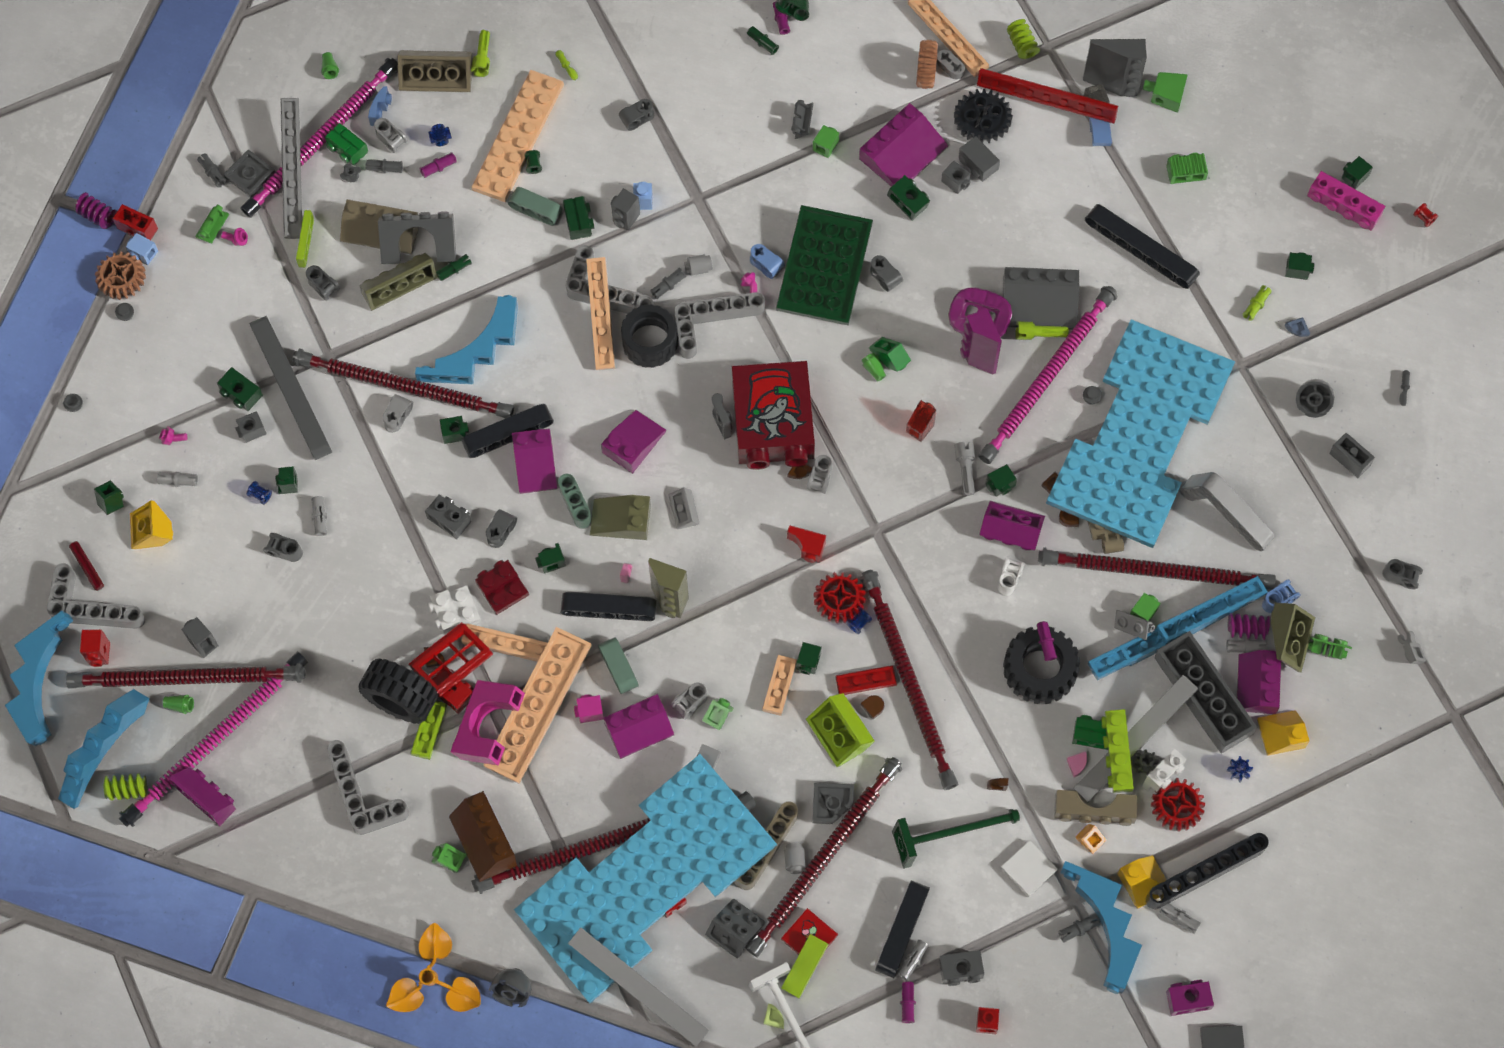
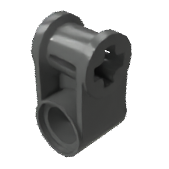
[618,99,654,131]
[870,255,903,292]
[306,265,340,301]
[486,509,517,548]
[263,533,303,562]
[1382,559,1423,589]

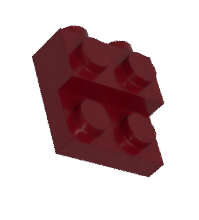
[475,560,529,615]

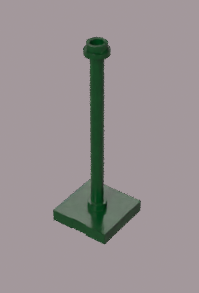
[892,809,1020,869]

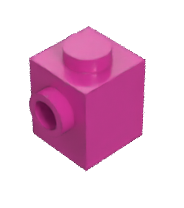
[574,695,604,723]

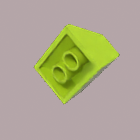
[806,693,875,767]

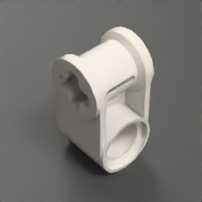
[998,556,1026,596]

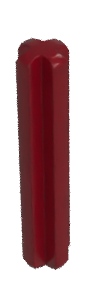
[69,541,104,591]

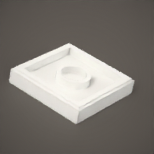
[1001,841,1058,897]

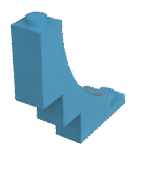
[415,295,518,384]
[5,611,73,746]
[1061,861,1142,994]

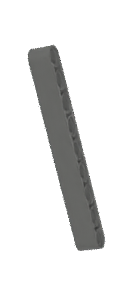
[249,316,332,460]

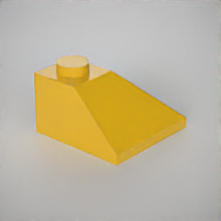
[130,500,173,549]
[1257,710,1310,756]
[1117,855,1173,909]

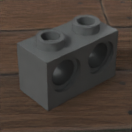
[181,617,218,658]

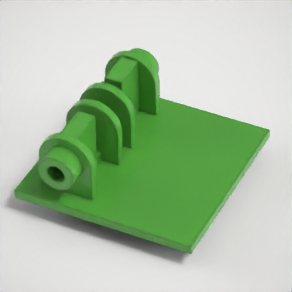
[1307,633,1352,660]

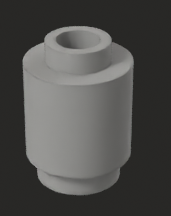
[684,254,713,276]
[784,843,806,874]

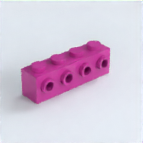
[1307,171,1386,231]

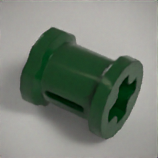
[525,150,542,174]

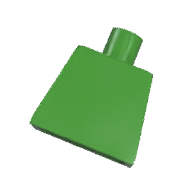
[1143,72,1187,113]

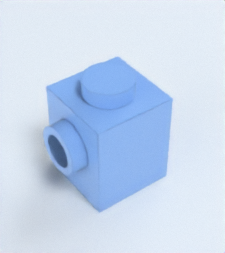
[633,182,653,210]
[126,233,158,265]

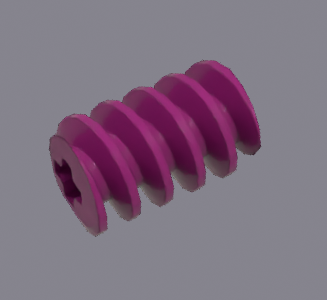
[75,192,117,229]
[1228,613,1270,640]

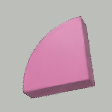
[620,563,633,583]
[1066,751,1087,777]

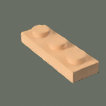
[762,655,797,716]

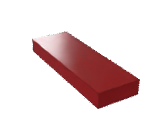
[835,665,897,695]

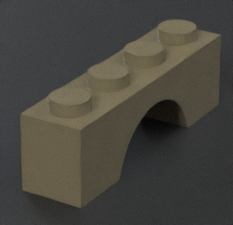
[1054,790,1137,826]

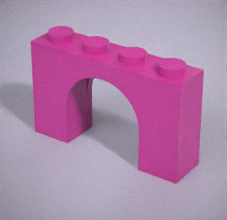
[450,680,525,766]

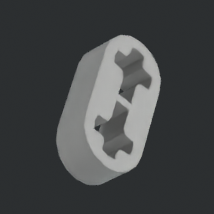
[937,49,965,79]

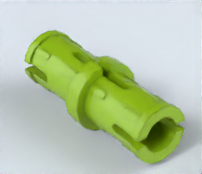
[1242,285,1272,321]

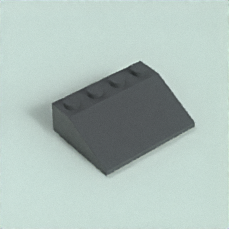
[1083,39,1147,97]
[1003,267,1079,330]

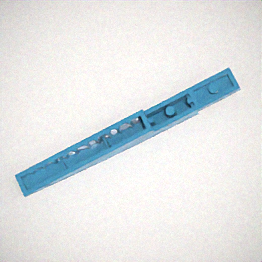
[1088,576,1268,680]

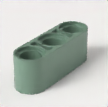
[508,187,563,226]
[558,473,591,529]
[598,637,639,694]

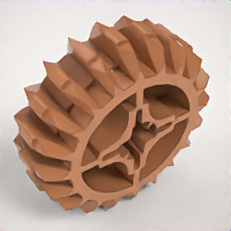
[916,40,938,89]
[95,251,146,300]

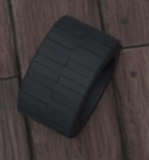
[621,304,678,368]

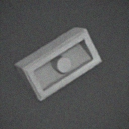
[668,487,699,529]

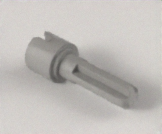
[955,442,975,496]

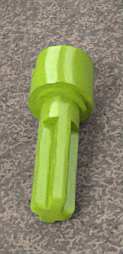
[471,30,490,77]
[1015,321,1069,340]

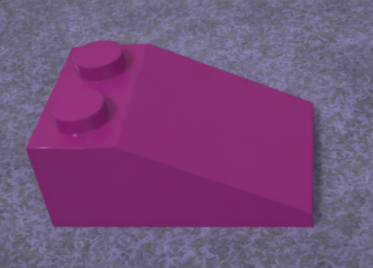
[601,410,666,474]
[512,428,557,494]

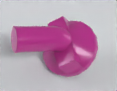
[221,228,248,246]
[741,272,757,293]
[159,426,188,445]

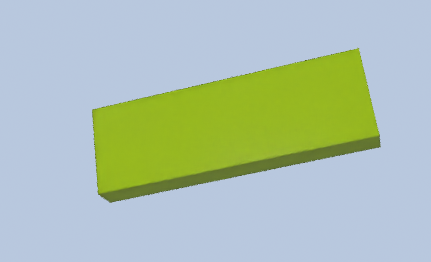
[296,210,314,268]
[410,701,447,760]
[781,934,829,998]

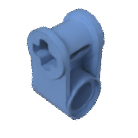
[750,244,785,279]
[1262,579,1301,613]

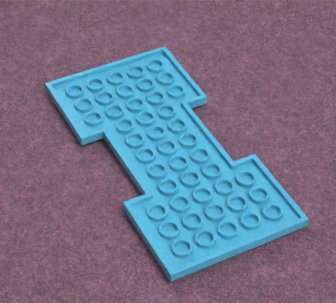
[1046,320,1235,548]
[514,754,777,1003]

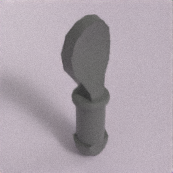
[1399,370,1410,406]

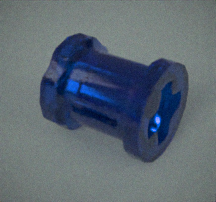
[246,481,272,505]
[846,608,872,634]

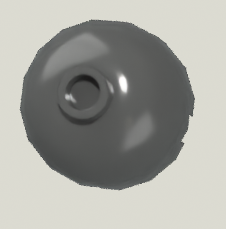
[1296,379,1335,418]
[489,968,532,1007]

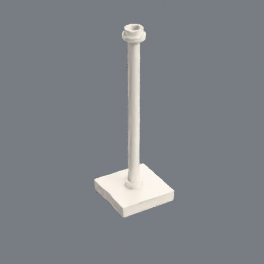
[748,962,810,1048]

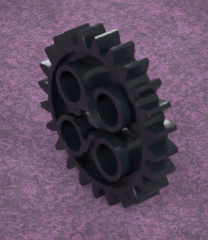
[954,89,1013,143]

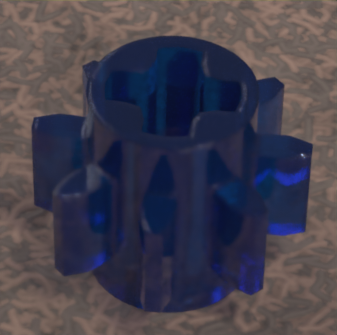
[428,124,452,147]
[1227,756,1253,783]

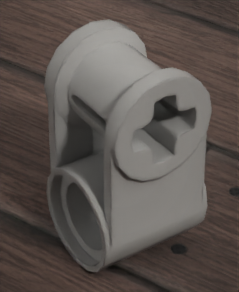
[374,118,408,153]
[383,394,413,433]
[807,455,832,494]
[671,682,708,720]

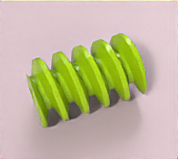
[1007,19,1040,59]
[103,773,148,801]

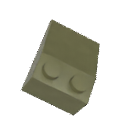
[590,495,651,540]
[1271,602,1316,673]

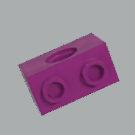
[1166,979,1214,1016]

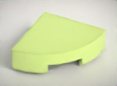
[764,1003,784,1029]

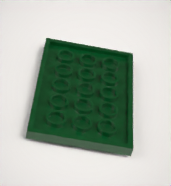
[776,205,873,326]

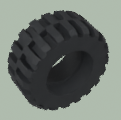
[1003,626,1080,704]
[358,658,438,724]

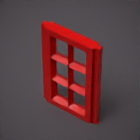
[408,622,493,697]

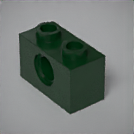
[887,175,930,221]
[217,367,263,411]

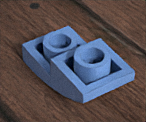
[368,86,392,126]
[1089,117,1112,146]

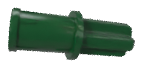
[747,26,779,55]
[436,254,472,281]

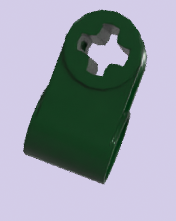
[775,0,809,21]

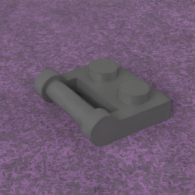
[712,393,733,440]

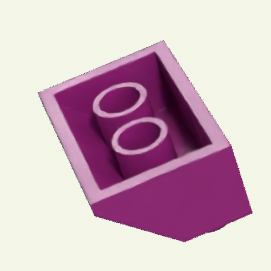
[979,501,1045,550]
[1237,650,1281,715]
[603,694,674,759]
[169,767,236,827]

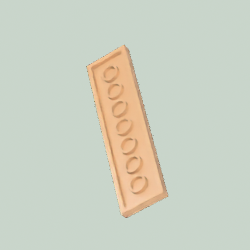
[472,70,564,202]
[483,627,592,784]

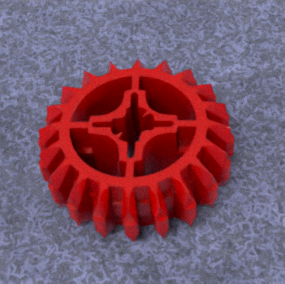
[814,572,866,624]
[1150,778,1205,832]

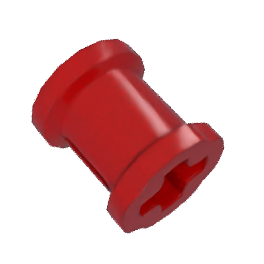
[1413,203,1438,227]

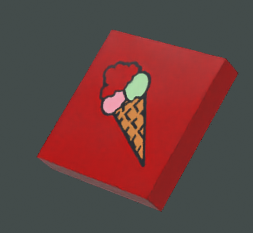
[781,908,838,955]

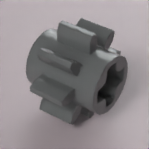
[1133,749,1159,776]

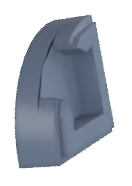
[1285,317,1310,337]

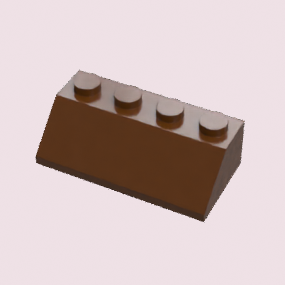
[449,791,517,882]

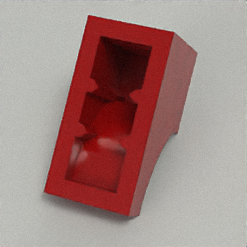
[787,525,826,563]

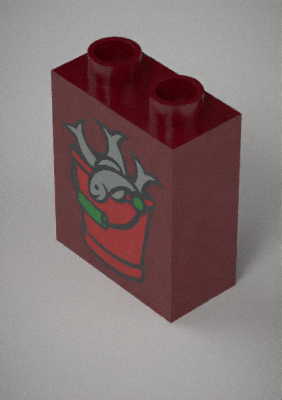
[732,361,815,470]

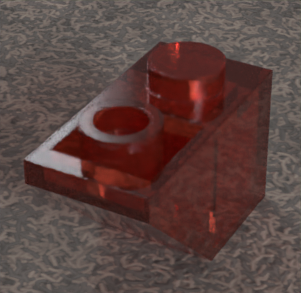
[906,400,936,442]

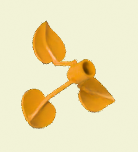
[386,923,481,1012]

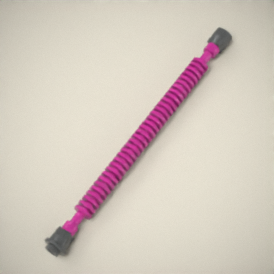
[978,286,1118,464]

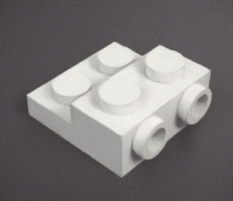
[428,585,481,635]
[1142,749,1187,792]

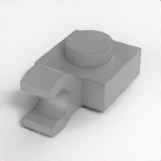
[1398,631,1426,665]

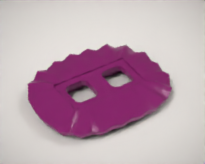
[948,288,1012,338]

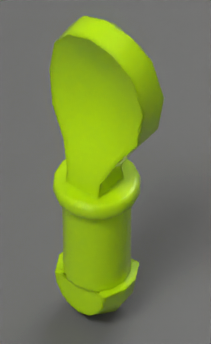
[555,50,578,80]

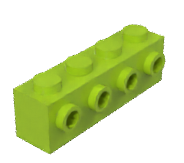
[1101,709,1134,793]

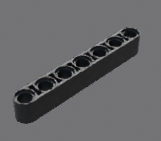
[1085,204,1200,289]
[1145,833,1269,909]

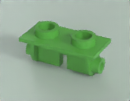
[195,204,229,244]

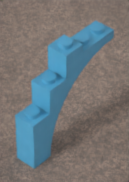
[58,689,150,809]

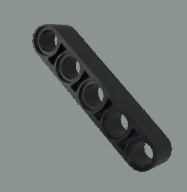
[461,404,554,458]
[560,592,657,621]
[875,880,930,978]

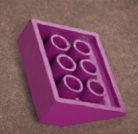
[859,103,948,187]

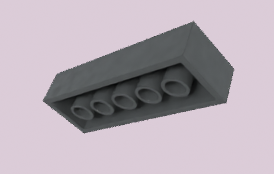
[1154,631,1257,754]

